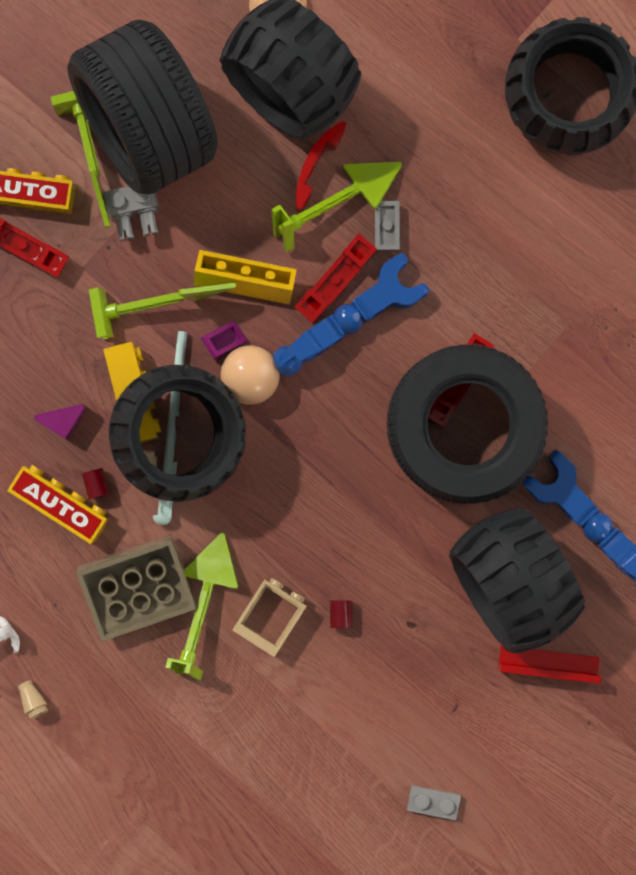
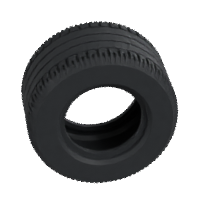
[67,19,218,195]
[386,344,548,504]

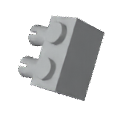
[104,186,160,241]

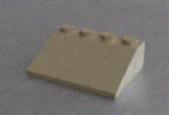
[76,534,196,642]

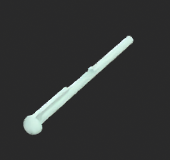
[153,331,188,526]

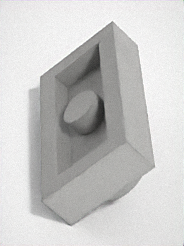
[375,201,400,251]
[407,784,461,820]

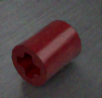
[82,468,110,500]
[330,600,352,628]

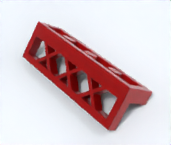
[497,645,601,684]

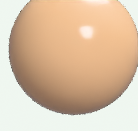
[220,345,280,405]

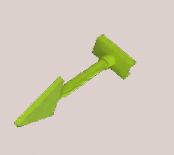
[51,91,110,228]
[272,162,402,253]
[89,283,236,340]
[165,532,239,681]

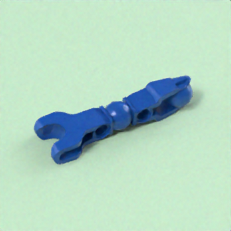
[273,253,430,376]
[522,450,636,587]

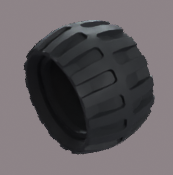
[219,0,362,140]
[505,17,636,155]
[109,365,246,502]
[449,508,585,653]

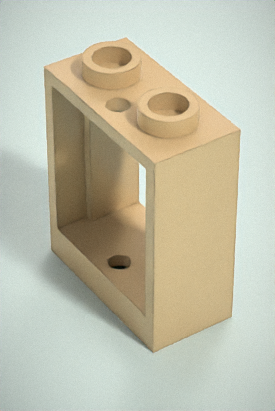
[232,578,307,657]

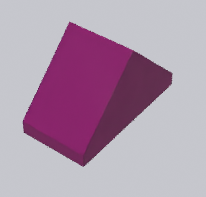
[200,321,247,362]
[34,404,87,440]

